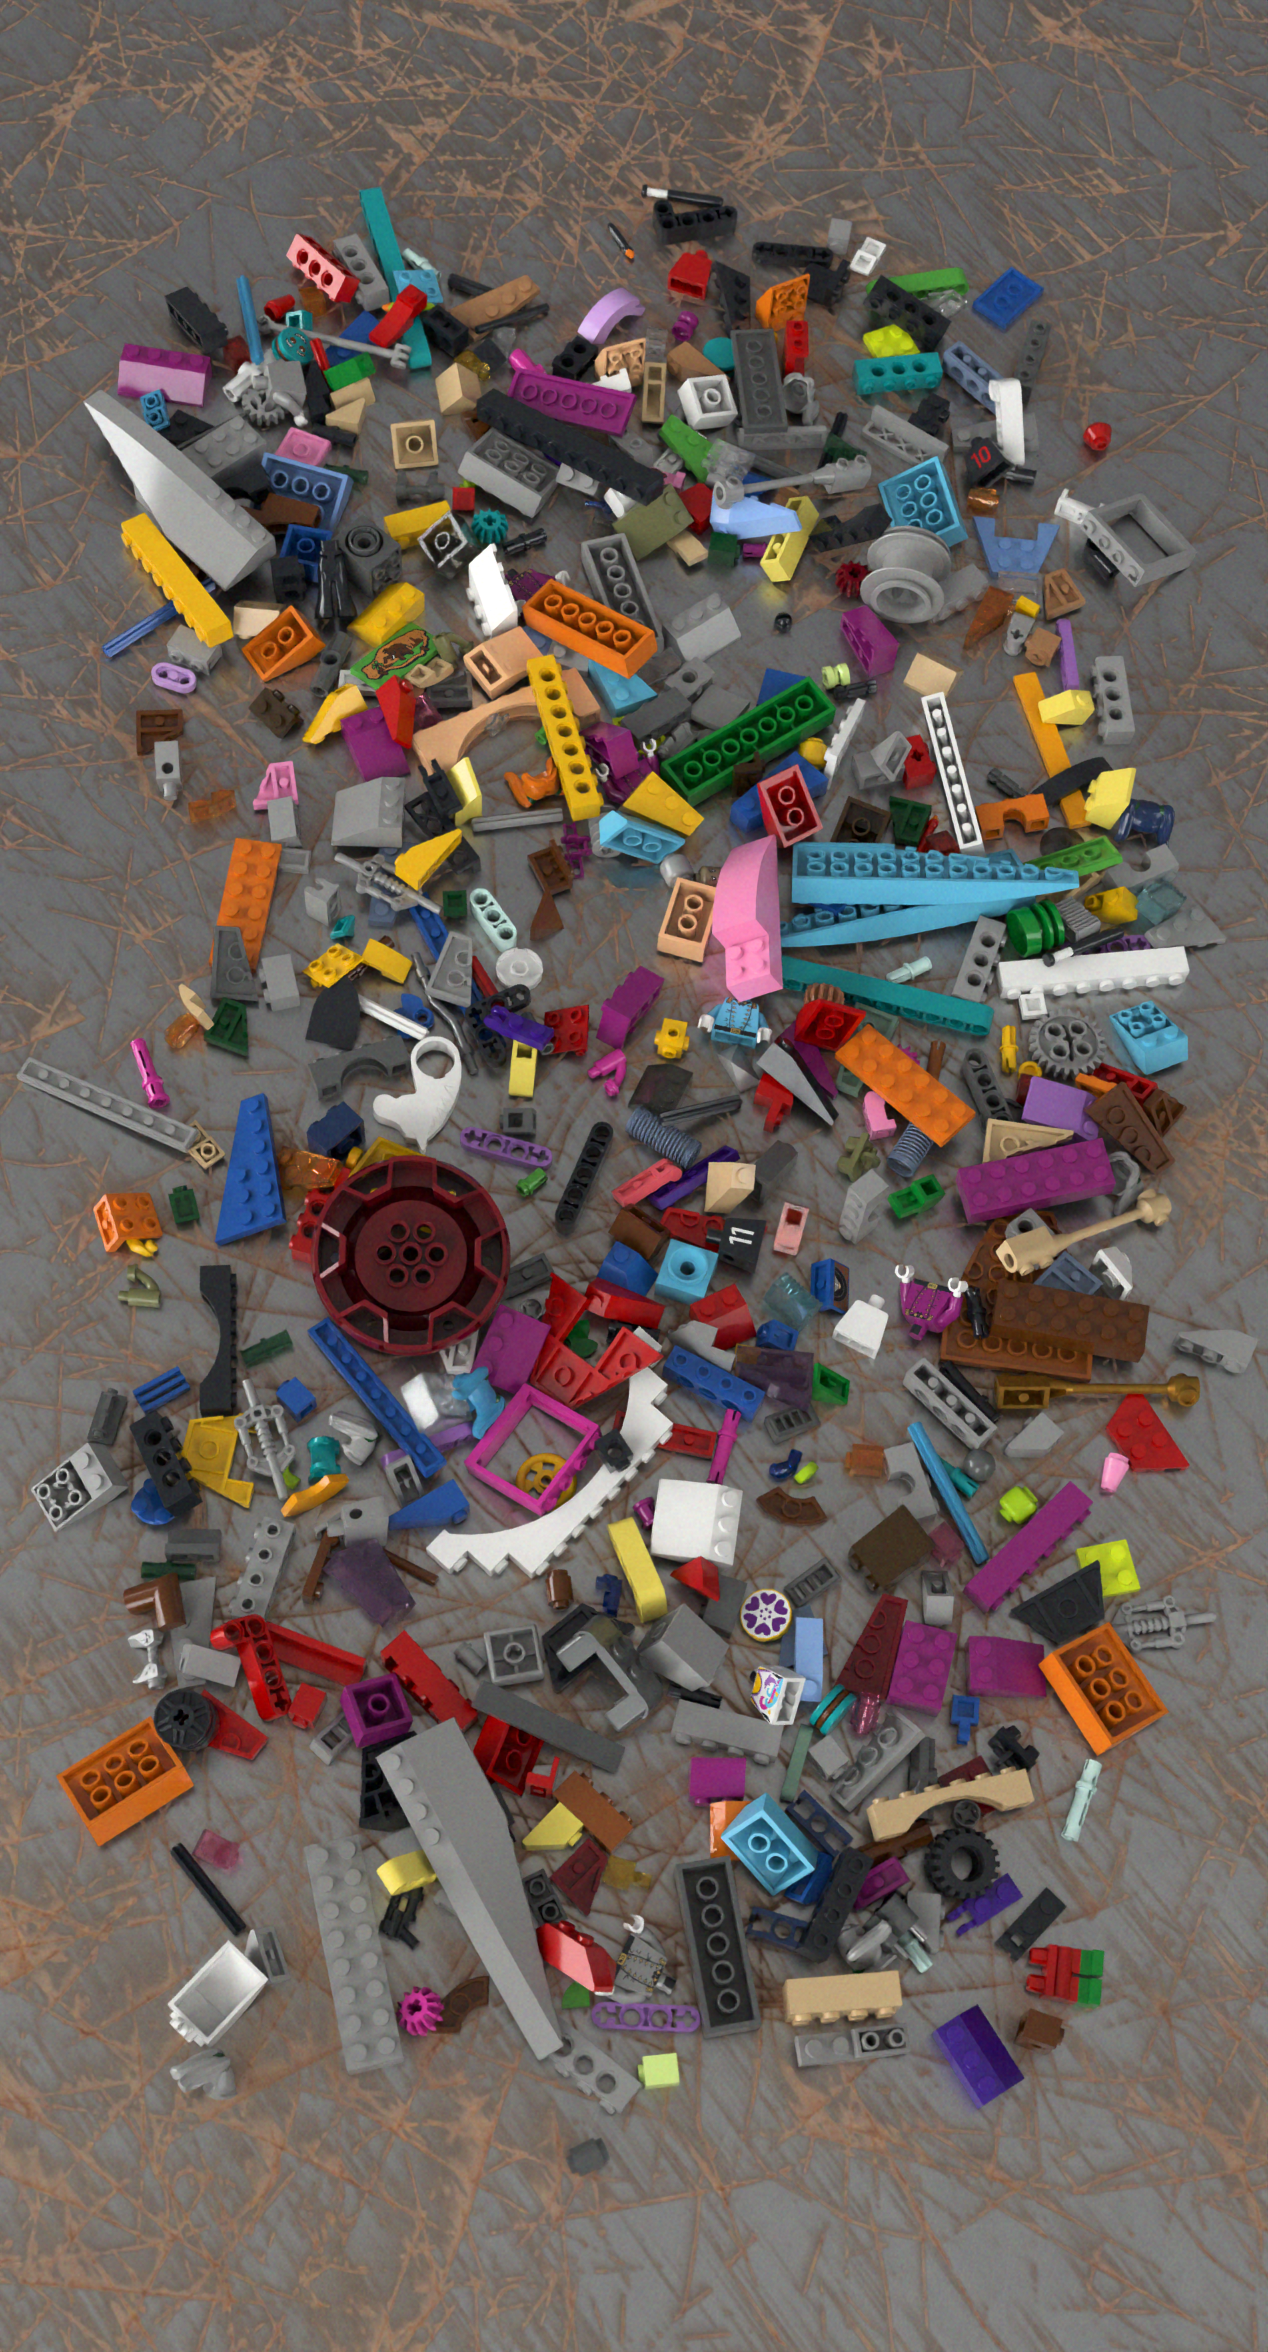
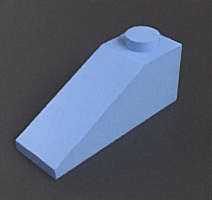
[793,1617,823,1702]

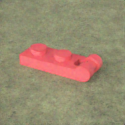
[611,1158,682,1207]

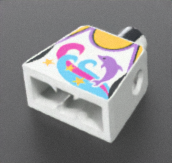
[750,1665,806,1725]

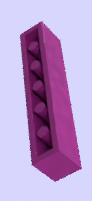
[962,1481,1093,1614]

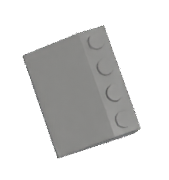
[457,427,560,518]

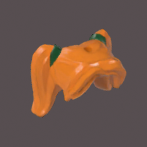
[504,756,565,808]

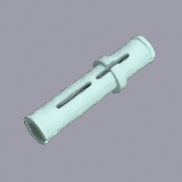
[1061,1759,1103,1842]

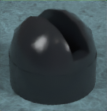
[774,612,792,632]

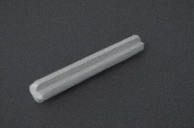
[471,807,563,831]

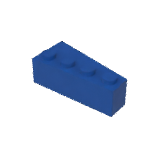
[729,751,829,834]

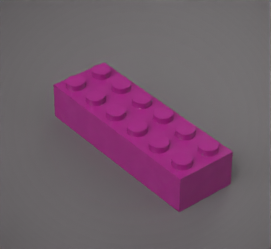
[956,1138,1116,1224]

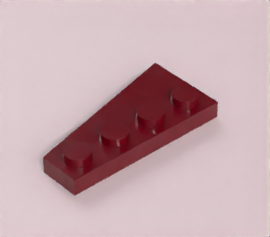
[833,1593,909,1702]

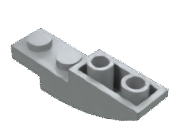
[794,2023,911,2067]

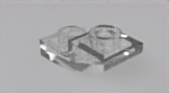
[491,327,516,365]

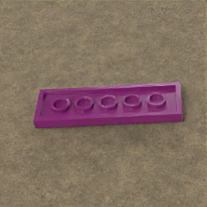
[507,367,637,438]

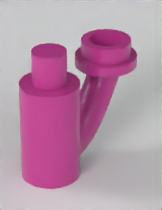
[587,1048,627,1096]

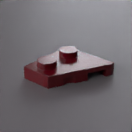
[549,1838,608,1917]

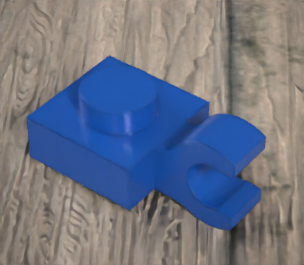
[950,1695,980,1746]

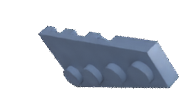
[368,842,421,927]

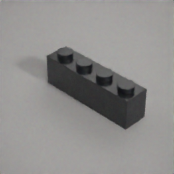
[165,286,229,354]

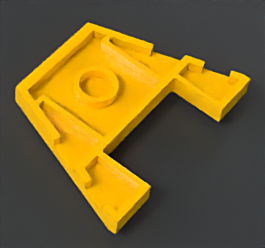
[181,1413,270,1508]

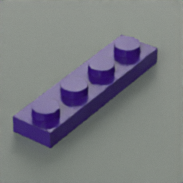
[647,1145,741,1210]

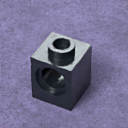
[594,1428,633,1474]

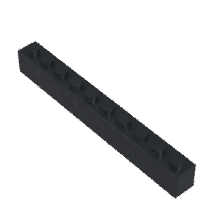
[476,388,664,506]

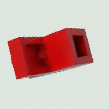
[753,1073,793,1133]

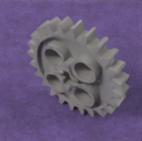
[1028,1008,1107,1080]

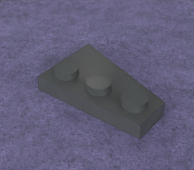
[210,925,259,1002]

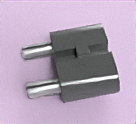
[862,1893,929,1962]

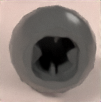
[963,1449,996,1481]

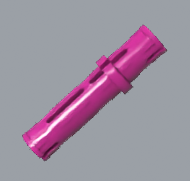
[706,1409,742,1485]

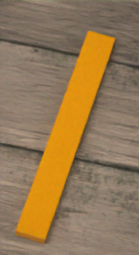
[1013,672,1091,830]

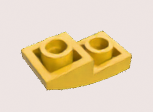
[362,938,413,984]

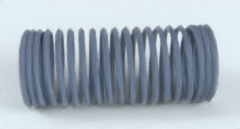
[625,1105,702,1169]
[886,1122,934,1177]

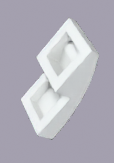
[849,237,886,276]

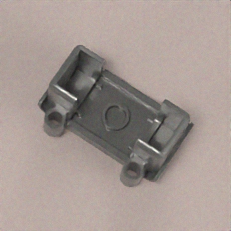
[557,1615,664,1732]

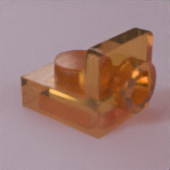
[298,286,327,318]

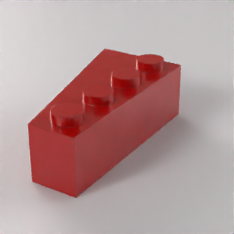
[380,1630,478,1734]

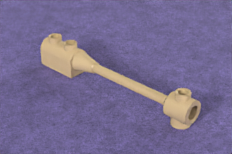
[996,1188,1171,1276]

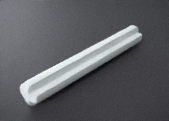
[357,993,430,1041]

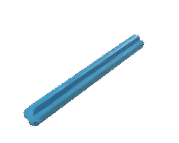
[236,275,264,365]
[908,1422,990,1564]

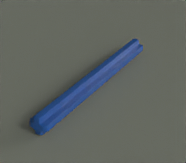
[102,577,216,657]

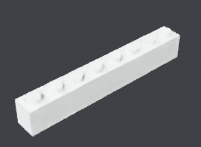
[921,692,986,858]
[995,946,1189,1000]

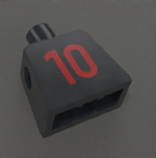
[964,436,1015,492]

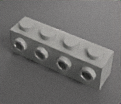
[229,1516,296,1622]

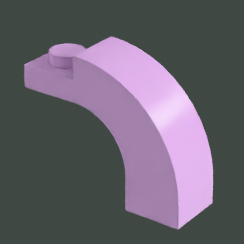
[577,288,646,344]

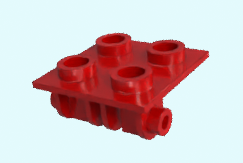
[543,1004,589,1056]

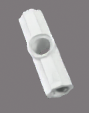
[223,348,277,403]

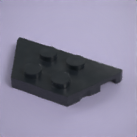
[1011,1560,1105,1645]
[542,1603,635,1694]

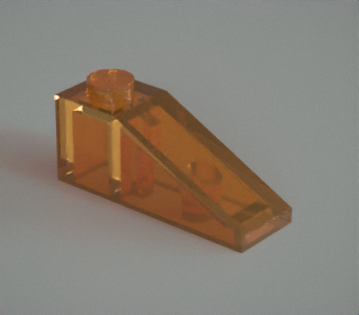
[963,585,1015,650]

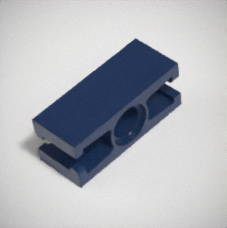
[784,1789,854,1863]
[745,1906,808,1955]

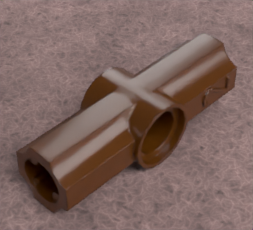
[855,1819,934,1870]

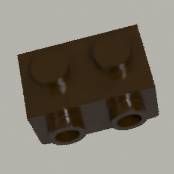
[248,687,304,739]

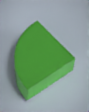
[562,1981,590,2009]

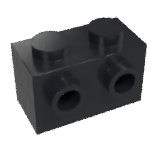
[908,392,951,437]

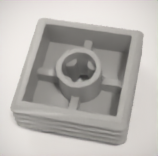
[484,1624,545,1687]

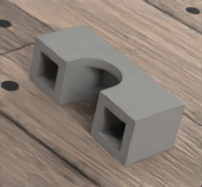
[1102,844,1180,896]
[881,1442,939,1525]

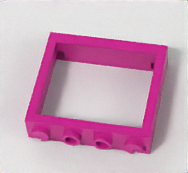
[464,1383,602,1517]

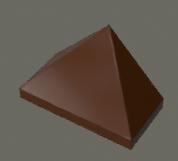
[530,889,564,941]

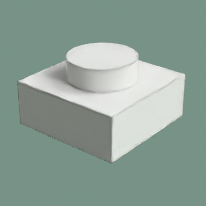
[1018,993,1047,1020]

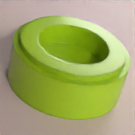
[794,1460,819,1484]

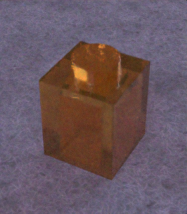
[845,1444,884,1479]

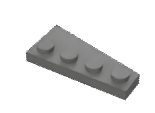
[170,1576,217,1689]
[830,1705,926,1813]

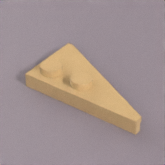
[982,1118,1074,1164]

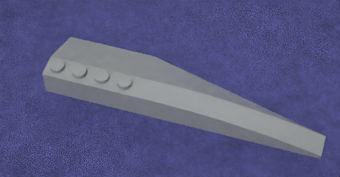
[84,389,276,592]
[376,1717,564,2060]

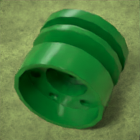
[1006,899,1065,958]

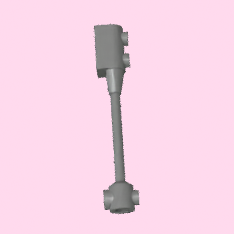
[713,455,871,510]

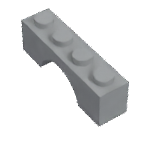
[838,1169,889,1244]

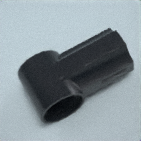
[1082,538,1120,581]

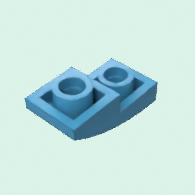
[140,389,170,431]

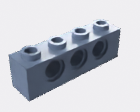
[941,340,1005,415]

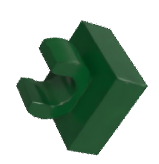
[443,890,467,918]

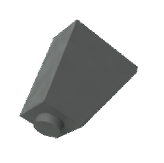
[748,1140,798,1206]

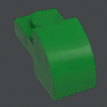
[887,1174,946,1219]

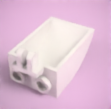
[168,1940,268,2049]

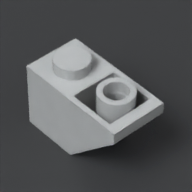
[1003,1412,1064,1458]
[904,1891,945,1955]

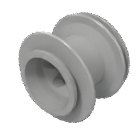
[860,526,951,623]

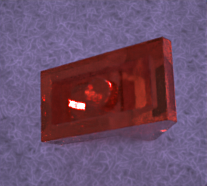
[773,1201,809,1256]

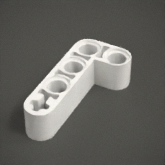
[989,378,1025,466]

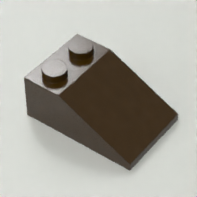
[830,796,893,843]

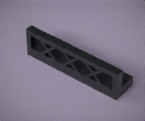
[404,791,481,875]

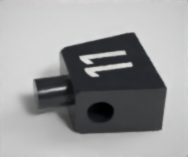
[705,1218,767,1273]

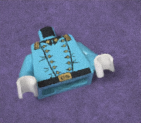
[697,997,772,1049]

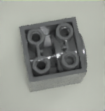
[332,515,402,599]

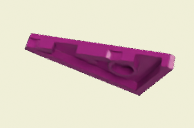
[771,1020,838,1100]

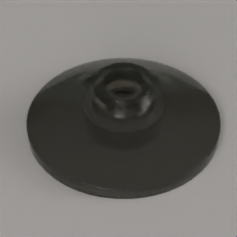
[1040,827,1084,856]

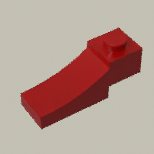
[369,283,427,349]

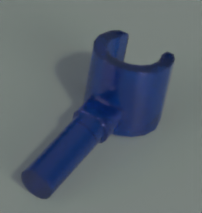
[585,500,613,514]

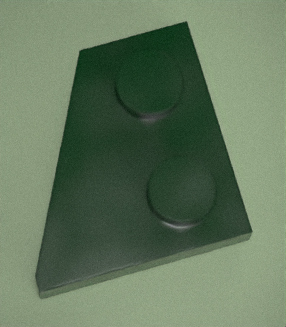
[889,796,932,847]
[203,997,249,1057]

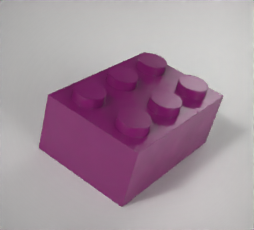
[885,1620,958,1717]

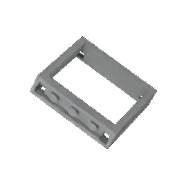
[1080,493,1197,587]

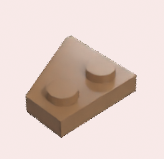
[1043,568,1086,620]

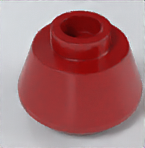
[1083,422,1112,451]

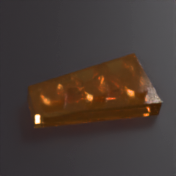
[277,1146,344,1191]

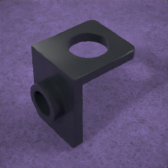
[473,337,507,373]

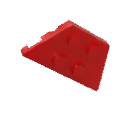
[1105,1394,1190,1472]

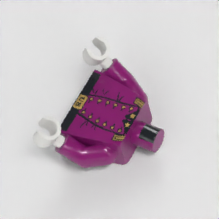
[505,568,571,623]
[592,739,661,805]
[895,1264,968,1340]

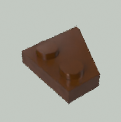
[136,709,184,756]
[1143,1089,1187,1139]

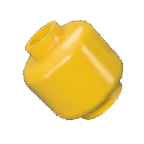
[798,738,828,770]

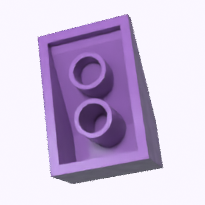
[1021,1076,1100,1145]

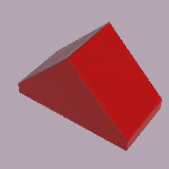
[670,1556,720,1602]

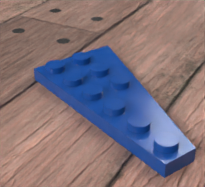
[215,1093,287,1246]

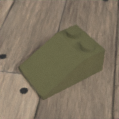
[612,483,694,561]

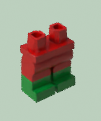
[1026,1944,1104,2009]

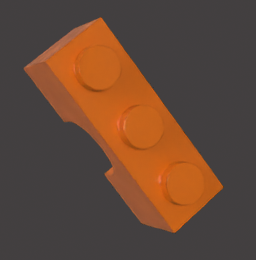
[975,793,1050,841]

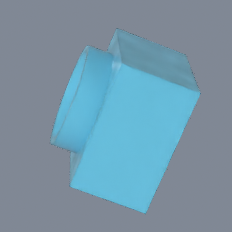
[654,1239,719,1305]

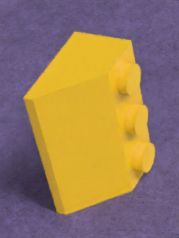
[347,582,425,649]

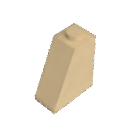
[704,1162,756,1214]

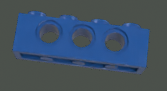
[662,1345,766,1424]

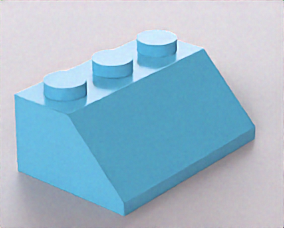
[599,810,685,864]
[721,1792,818,1896]

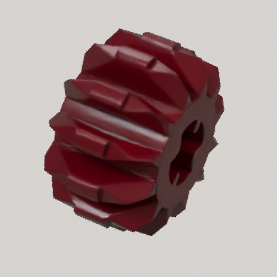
[835,560,872,599]

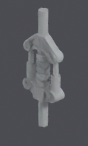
[335,852,443,915]
[234,1379,297,1500]
[1085,1595,1216,1654]

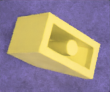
[1038,690,1095,725]
[522,1802,584,1851]

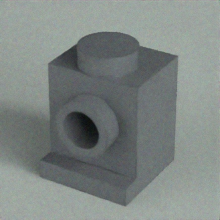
[499,1108,536,1135]

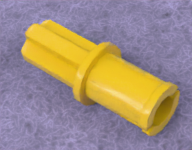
[1000,1025,1019,1073]

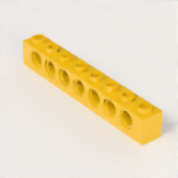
[527,654,604,822]

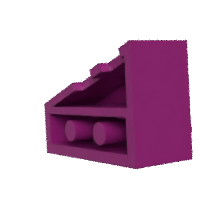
[840,605,899,678]
[578,721,640,780]
[596,965,665,1050]

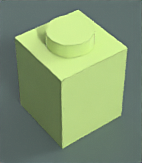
[637,2053,680,2089]

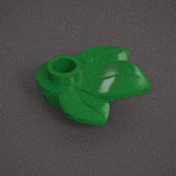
[563,1320,598,1358]

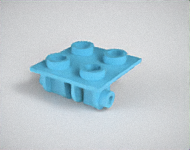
[393,269,444,312]

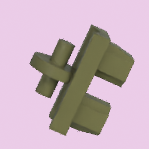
[837,1132,881,1182]

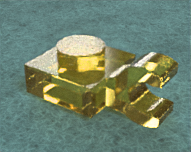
[453,349,490,382]
[602,1854,652,1891]

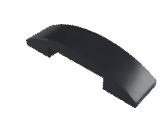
[1030,757,1113,810]

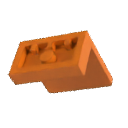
[93,1192,163,1252]

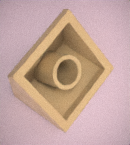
[435,362,482,416]
[903,650,964,700]

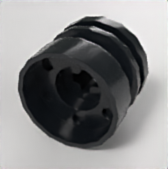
[153,1689,220,1751]

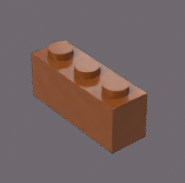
[552,1770,634,1856]

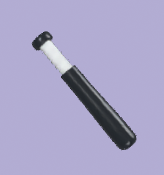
[641,184,724,208]
[1042,925,1124,967]

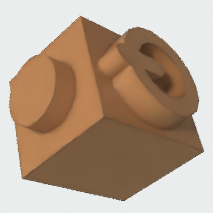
[1024,627,1062,667]

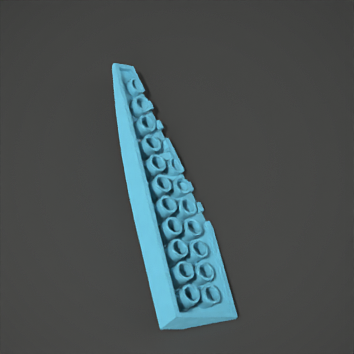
[780,848,1036,947]

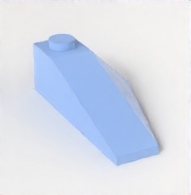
[710,489,802,540]

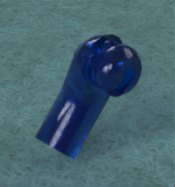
[769,1449,803,1479]

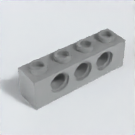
[332,233,390,312]
[1090,656,1135,745]
[951,916,1008,1004]
[902,1357,998,1451]
[543,2015,642,2115]

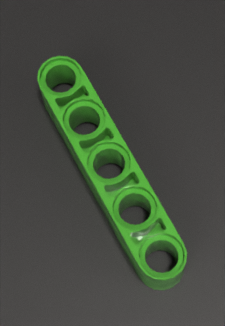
[865,267,969,302]

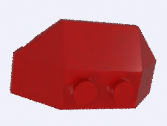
[535,1920,617,1992]

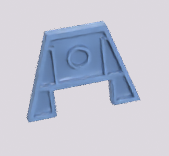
[972,516,1060,581]

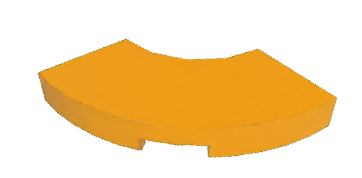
[281,1474,349,1517]

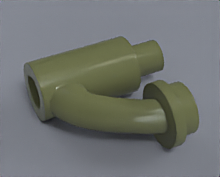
[432,632,475,669]
[118,1263,161,1308]

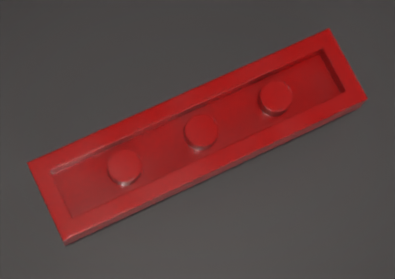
[612,1410,717,1459]

